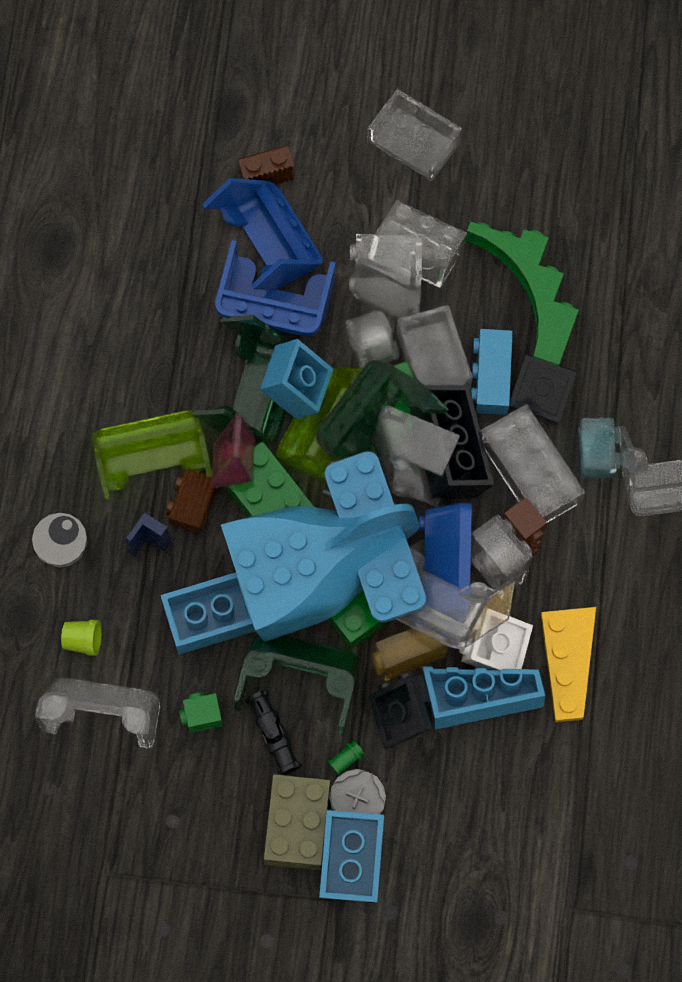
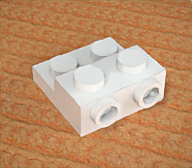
[459,607,533,671]

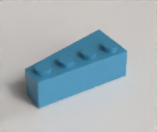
[423,667,545,730]

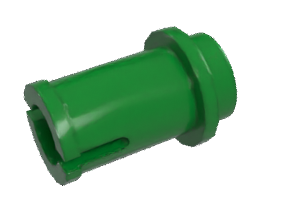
[328,741,364,775]

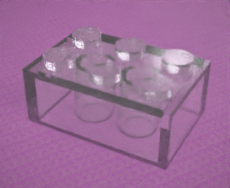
[368,89,462,181]
[370,200,467,288]
[396,305,473,391]
[471,514,533,599]

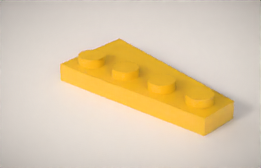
[541,607,596,722]

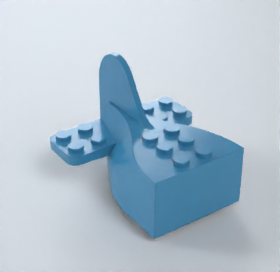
[221,451,427,642]

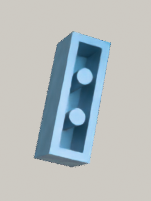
[471,329,512,415]

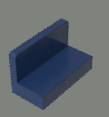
[126,512,171,557]

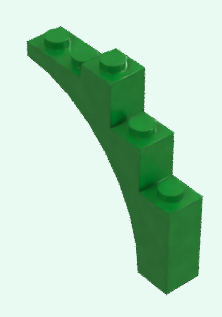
[466,222,579,365]

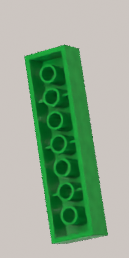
[219,442,392,651]

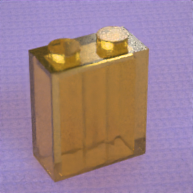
[372,618,449,681]

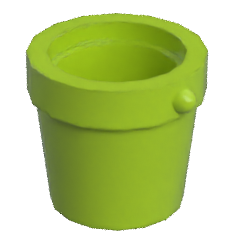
[61,619,102,656]

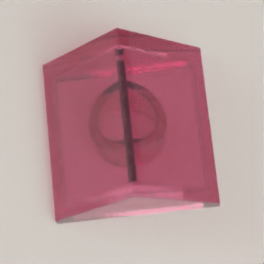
[211,413,255,488]

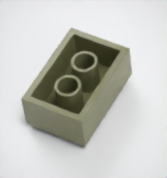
[264,774,330,870]

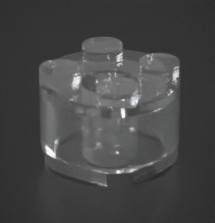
[345,309,399,371]

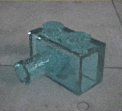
[579,418,621,478]

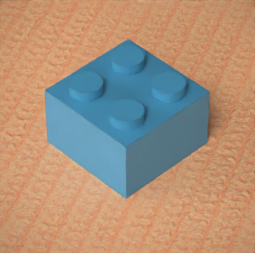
[260,339,333,419]

